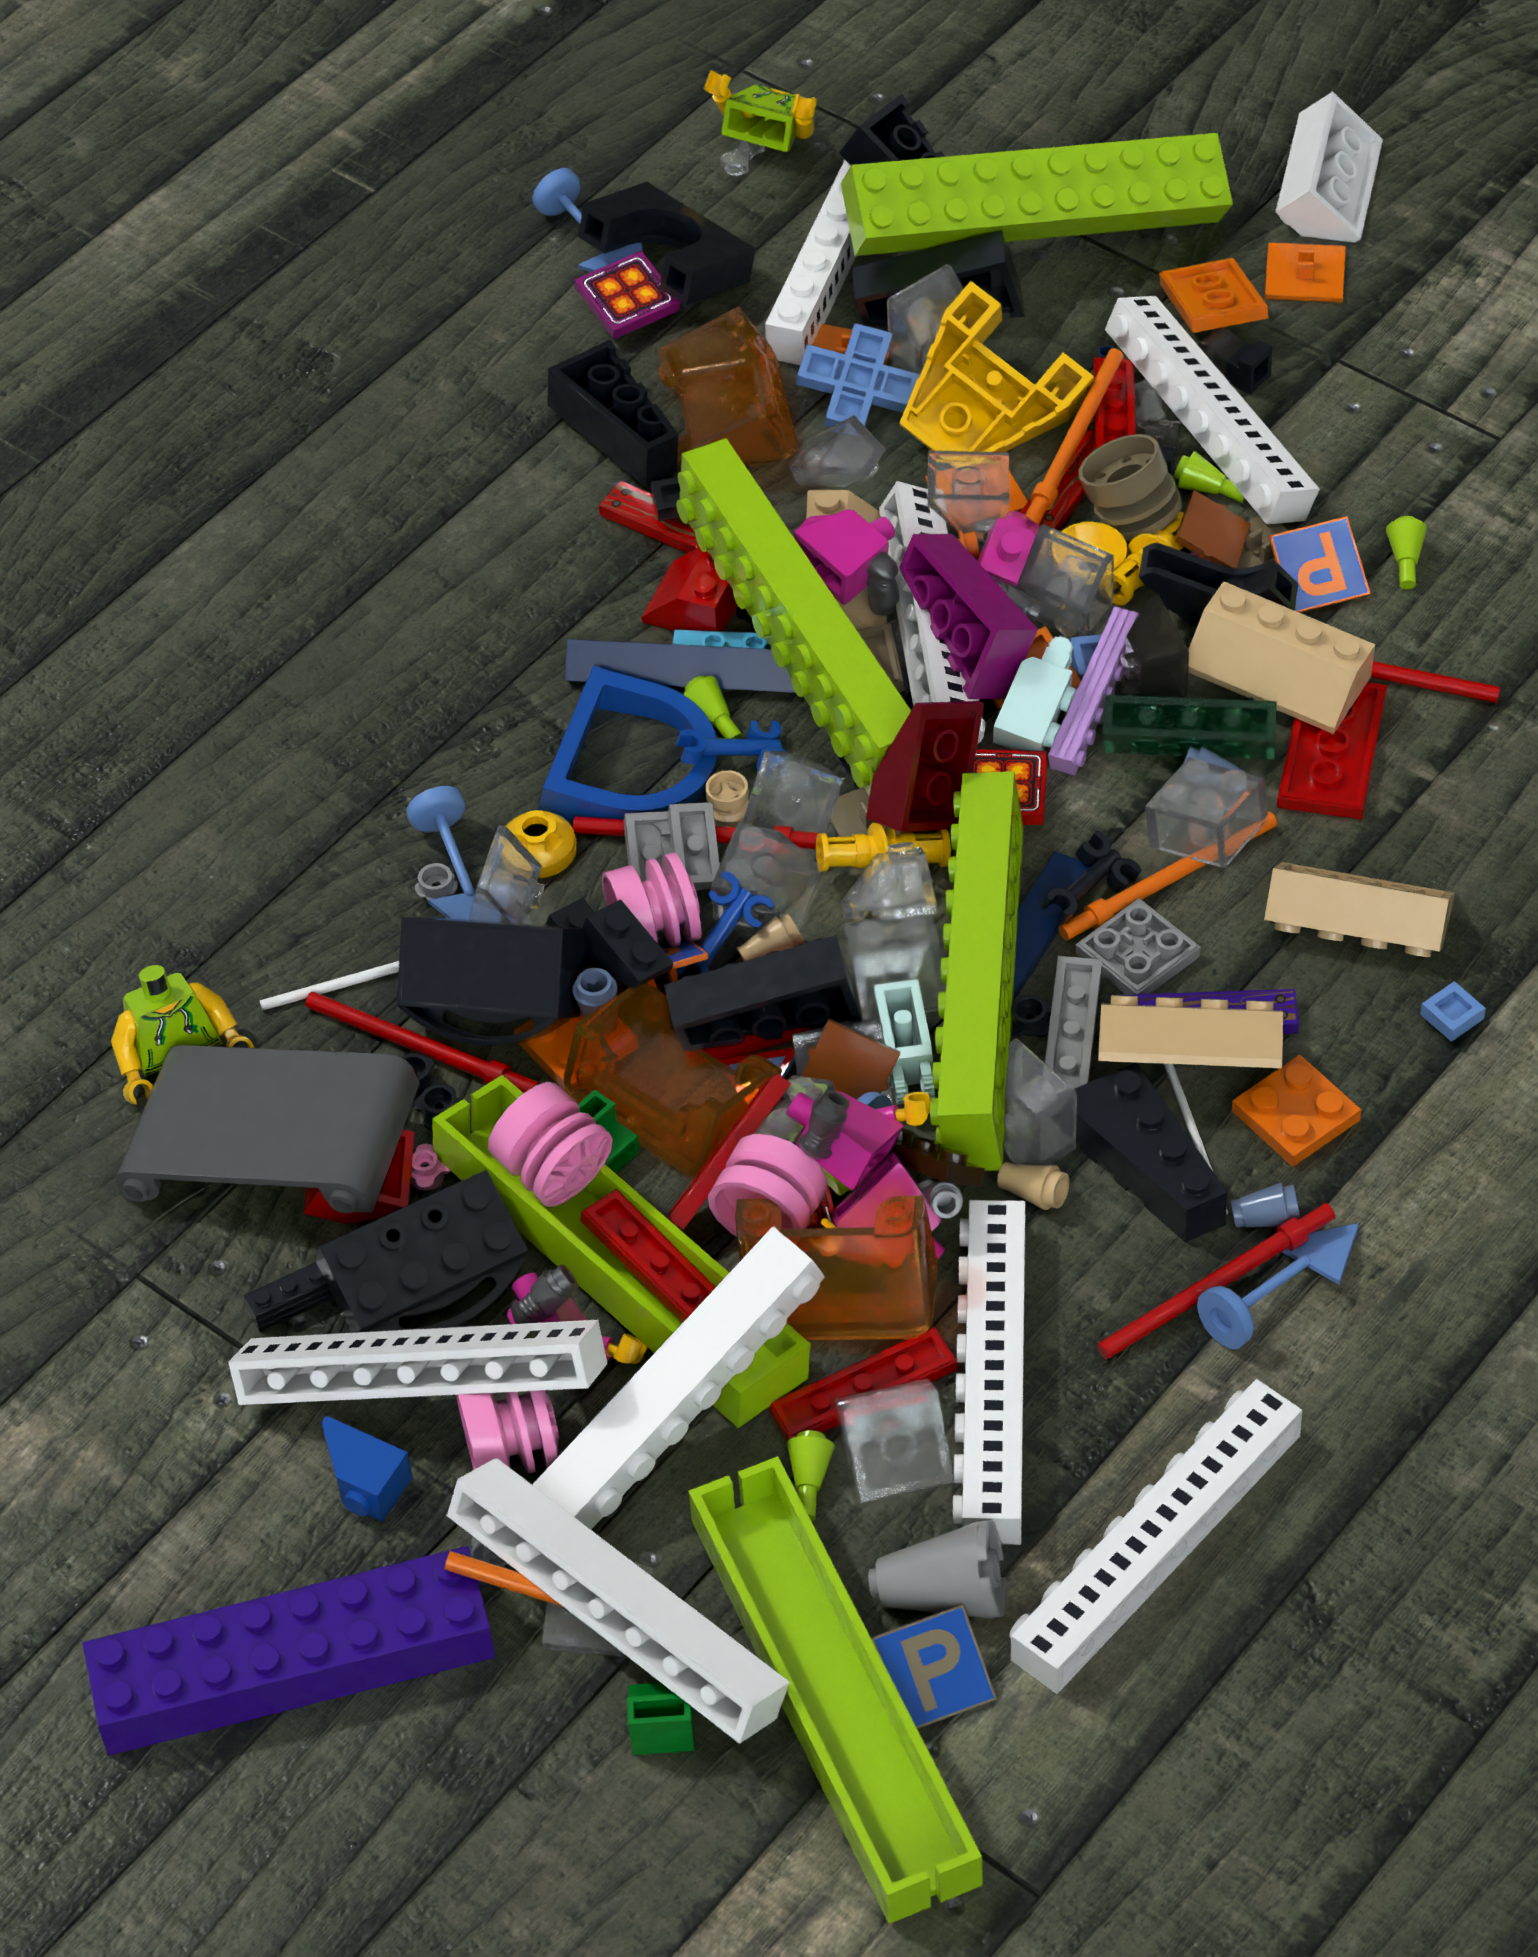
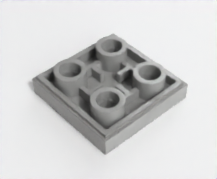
[1075,898,1201,995]

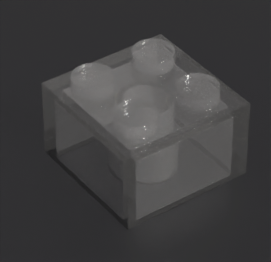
[1145,758,1268,869]

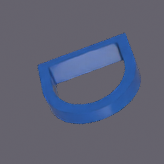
[539,665,717,821]

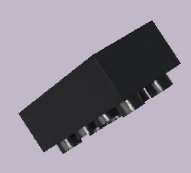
[397,917,585,1045]
[316,1170,528,1333]

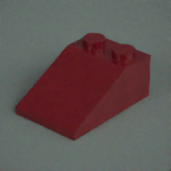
[866,701,984,832]

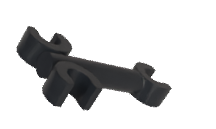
[1041,830,1142,925]

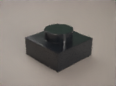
[651,477,680,521]

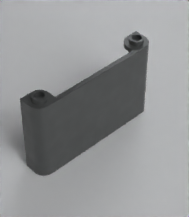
[115,1045,420,1213]

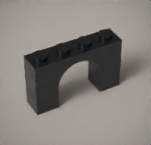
[578,182,756,305]

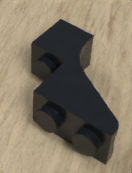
[1139,543,1298,626]
[545,898,674,989]

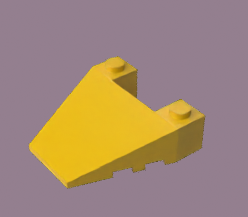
[899,281,1094,473]

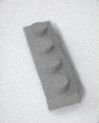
[1041,956,1102,1108]

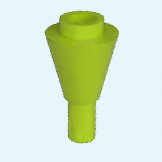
[1174,451,1245,504]
[1386,516,1427,590]
[683,676,743,739]
[787,1430,835,1521]

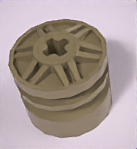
[1079,434,1183,541]

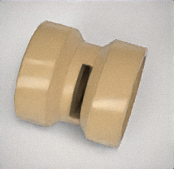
[706,770,750,827]

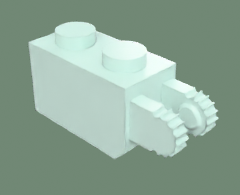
[993,636,1077,751]
[874,979,935,1105]

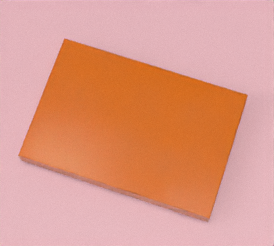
[1159,258,1268,333]

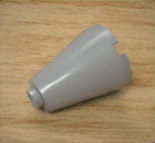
[868,1520,1007,1619]

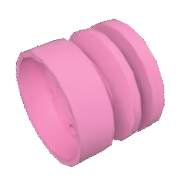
[602,852,702,947]
[488,1082,613,1207]
[456,1390,559,1474]

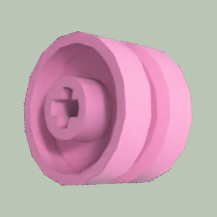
[708,1134,827,1246]

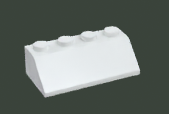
[1276,92,1383,242]

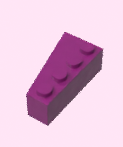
[899,534,1038,699]

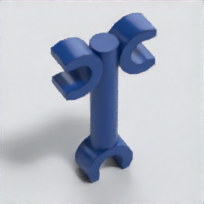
[676,720,791,775]
[677,871,776,977]

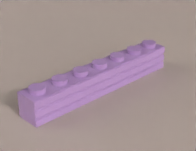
[1048,606,1143,775]

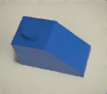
[322,1416,413,1522]

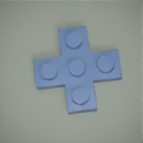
[796,323,920,436]

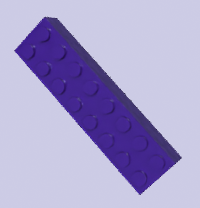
[82,1546,495,1756]

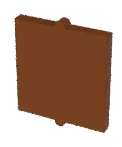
[1175,490,1251,568]
[796,1019,900,1100]

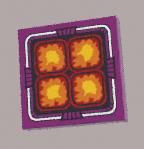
[575,251,680,340]

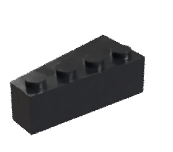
[839,94,945,165]
[852,230,1025,327]
[548,340,679,487]
[664,935,865,1051]
[1056,1062,1227,1242]

